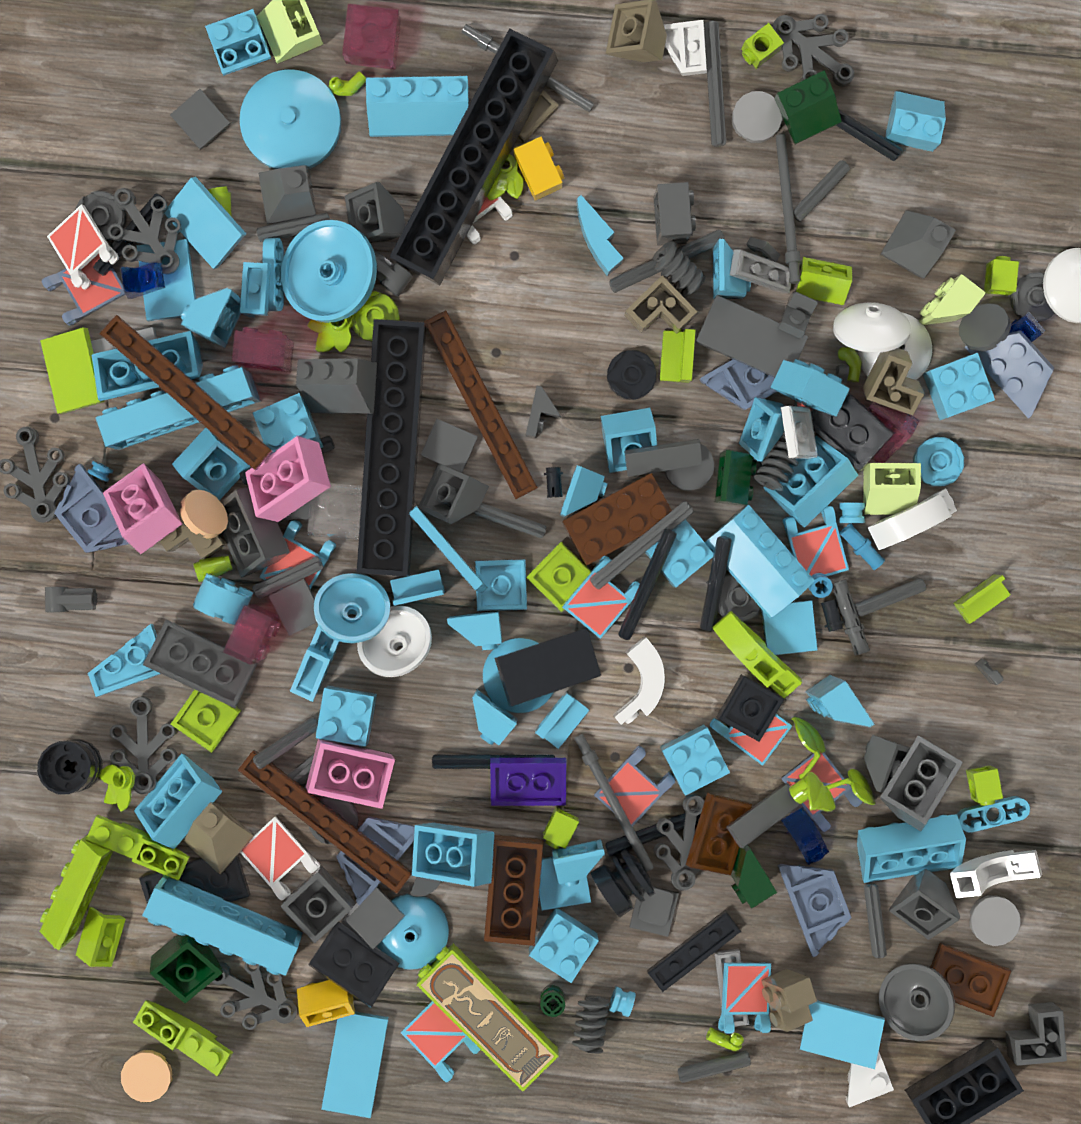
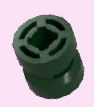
[540,985,565,1017]

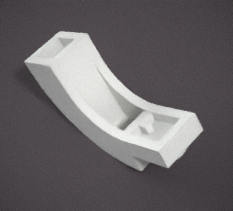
[868,489,957,550]
[613,636,665,725]
[950,850,1042,898]

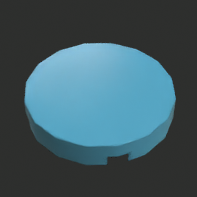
[913,437,964,486]

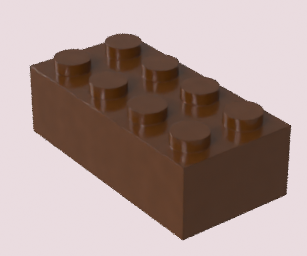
[562,473,672,566]
[484,835,544,946]

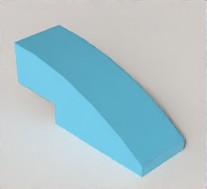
[576,195,624,276]
[290,626,340,702]

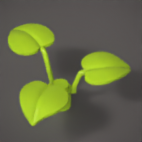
[789,717,876,812]

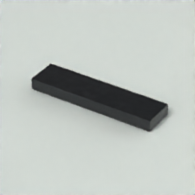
[647,910,742,992]

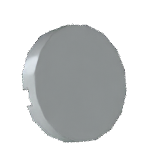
[732,91,782,143]
[969,895,1021,946]

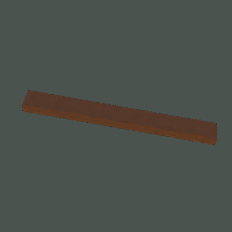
[424,310,538,499]
[99,314,273,470]
[238,749,412,894]

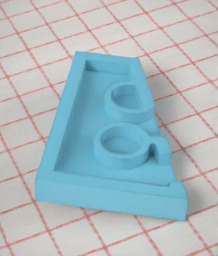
[88,624,161,697]

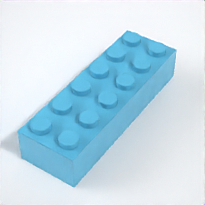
[95,365,261,450]
[142,875,303,976]

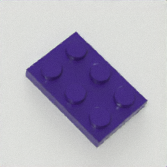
[490,758,566,806]

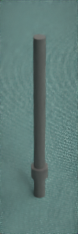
[461,24,594,112]
[776,134,801,284]
[574,733,654,872]

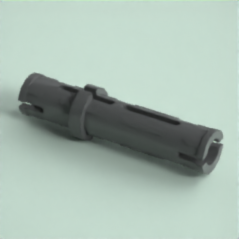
[832,579,870,655]

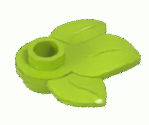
[487,154,523,201]
[307,316,353,353]
[100,765,135,812]

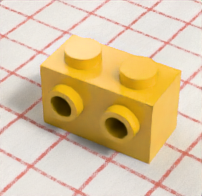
[514,137,565,201]
[297,980,355,1027]

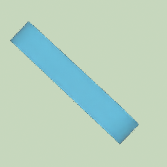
[263,238,284,312]
[957,796,1030,832]

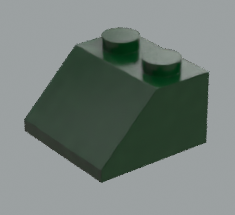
[774,70,842,145]
[714,450,756,506]
[731,845,777,909]
[149,935,223,1003]

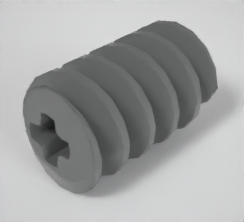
[653,241,706,298]
[754,435,799,491]
[572,996,610,1054]

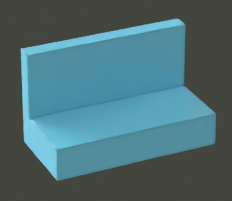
[240,262,271,318]
[390,570,445,606]
[535,691,589,749]

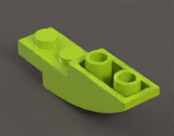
[713,611,802,699]
[86,815,190,881]
[133,1000,234,1076]

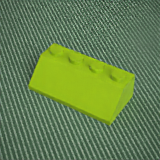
[39,836,113,950]

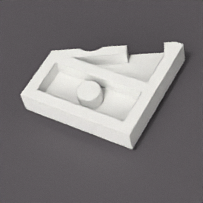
[664,20,707,76]
[846,1051,894,1107]

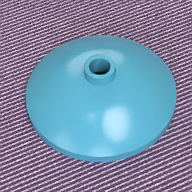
[314,573,390,643]
[483,638,553,713]
[377,894,449,969]

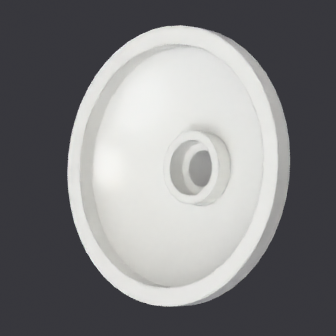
[1043,248,1081,323]
[833,302,911,353]
[857,313,932,380]
[357,606,432,677]

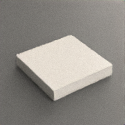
[781,406,818,459]

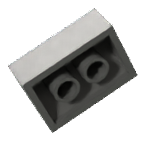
[296,358,377,414]
[221,487,290,578]
[880,735,963,831]

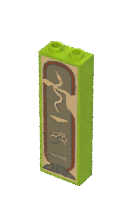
[416,943,559,1091]

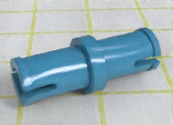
[839,523,885,570]

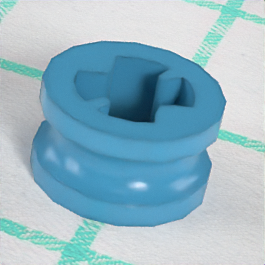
[87,461,114,482]
[808,573,833,598]

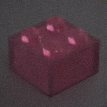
[342,4,401,70]
[232,327,294,372]
[223,604,281,665]

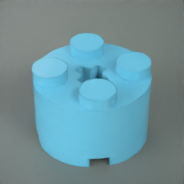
[193,573,254,626]

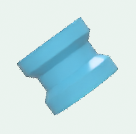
[839,503,865,523]
[609,986,636,1017]

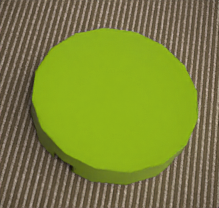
[351,291,400,342]

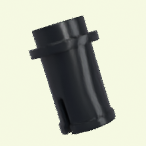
[544,467,563,498]
[820,599,844,632]

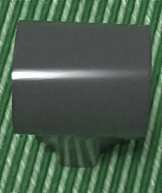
[373,249,413,297]
[45,587,98,613]

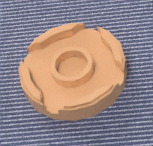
[180,490,228,539]
[121,1050,172,1102]

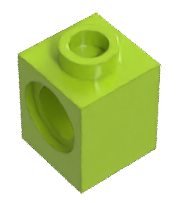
[741,23,784,69]
[984,256,1019,296]
[966,766,1003,806]
[543,807,579,849]

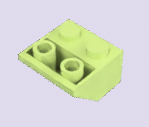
[257,0,323,64]
[919,274,986,325]
[863,463,921,515]

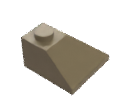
[606,0,667,62]
[183,802,255,875]

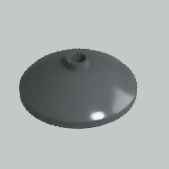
[879,963,955,1041]

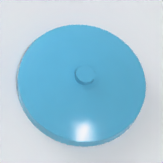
[240,70,341,169]
[281,220,377,323]

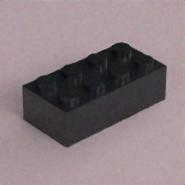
[905,1039,1024,1124]

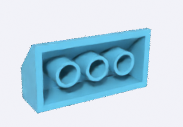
[366,76,469,137]
[92,331,203,401]
[705,505,815,618]
[857,814,966,883]

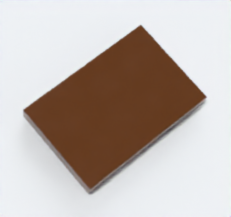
[686,793,752,876]
[930,943,1011,1017]

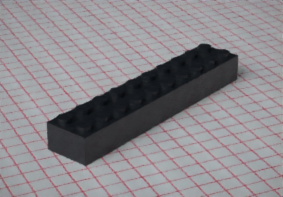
[390,28,558,286]
[356,319,427,576]

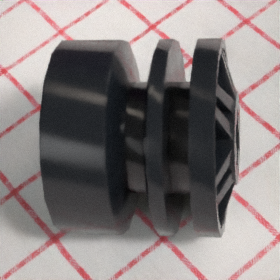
[37,740,103,794]
[590,849,655,917]

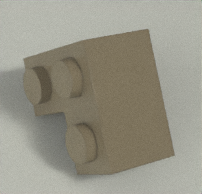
[624,275,697,334]
[863,348,924,415]
[160,512,227,558]
[761,969,817,1032]

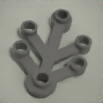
[772,14,854,87]
[108,188,182,274]
[0,427,71,523]
[110,696,177,794]
[653,794,704,891]
[212,962,298,1030]

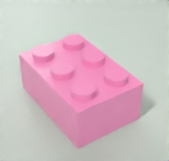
[245,436,331,522]
[103,463,182,554]
[306,739,395,809]

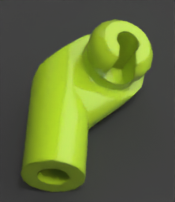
[329,71,366,96]
[838,346,862,382]
[706,1028,744,1051]

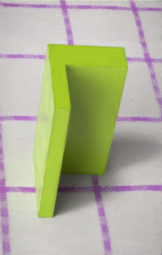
[795,257,852,305]
[659,329,695,383]
[953,575,1010,624]
[76,907,126,967]

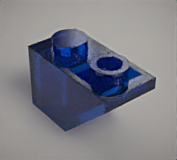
[782,807,829,865]

